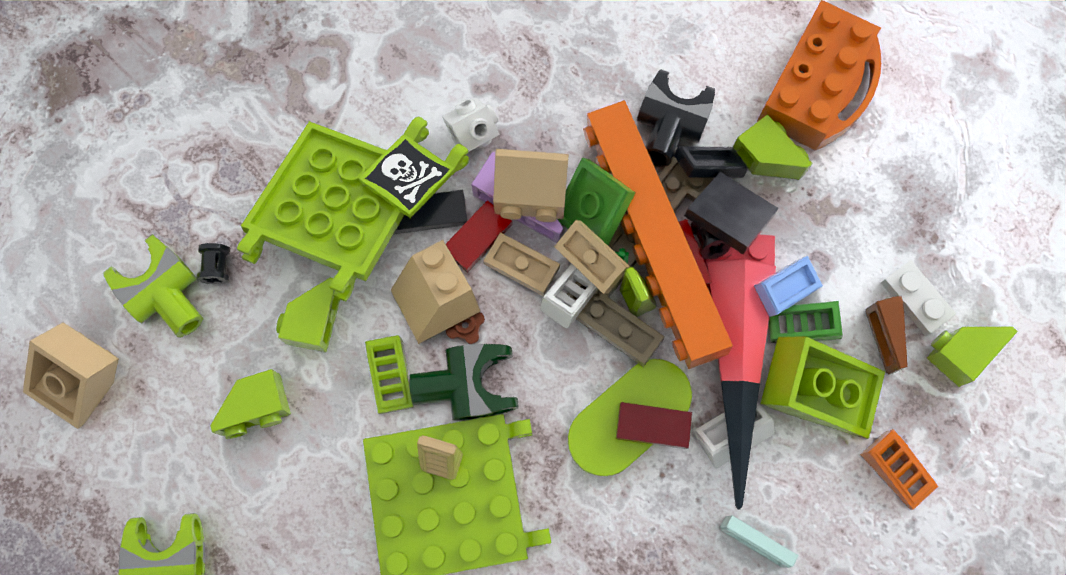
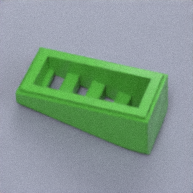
[769,301,843,343]

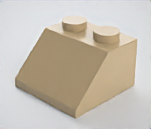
[493,149,569,222]
[391,240,480,344]
[23,322,119,429]

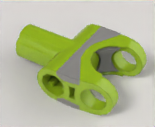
[103,234,203,338]
[118,513,205,575]

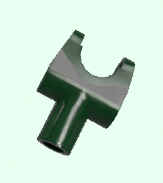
[409,344,519,421]

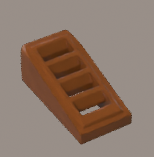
[865,296,908,375]

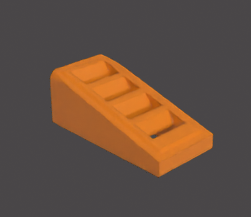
[860,429,938,510]

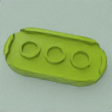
[568,359,692,476]

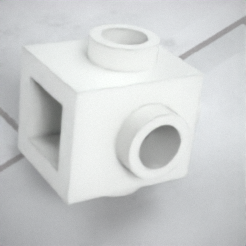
[442,98,500,151]

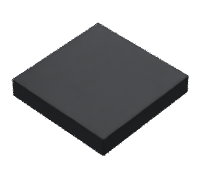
[684,172,779,255]

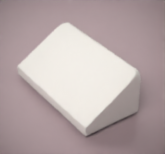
[693,401,775,468]

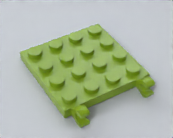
[237,121,405,302]
[363,414,551,575]

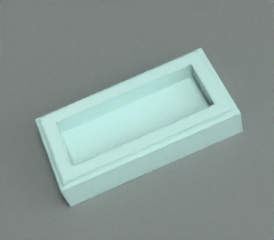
[720,515,799,568]

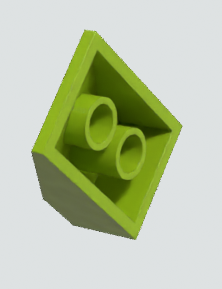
[760,336,885,439]

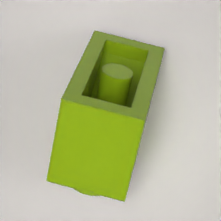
[276,277,340,353]
[927,326,1018,387]

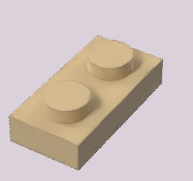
[554,220,630,294]
[484,232,560,296]

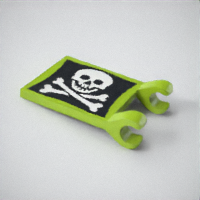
[358,116,469,218]

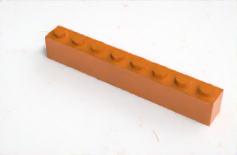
[583,100,733,369]

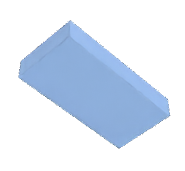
[754,256,823,317]

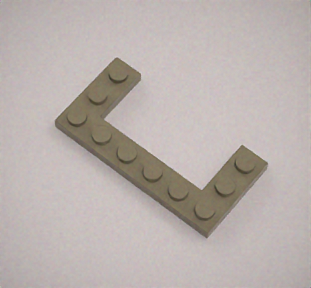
[567,157,714,367]

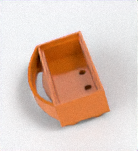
[757,0,882,151]

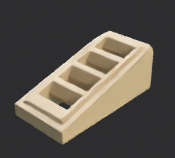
[417,435,463,480]

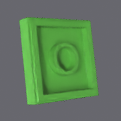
[557,158,636,245]

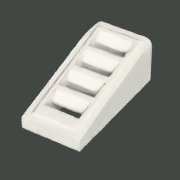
[540,264,598,328]

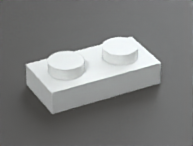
[881,260,956,336]

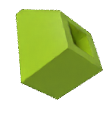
[733,114,813,180]
[210,369,291,439]

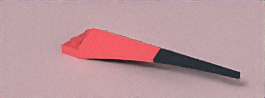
[704,235,776,510]

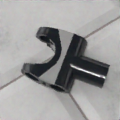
[636,69,715,167]

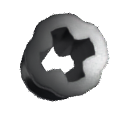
[691,222,731,259]
[196,243,230,284]

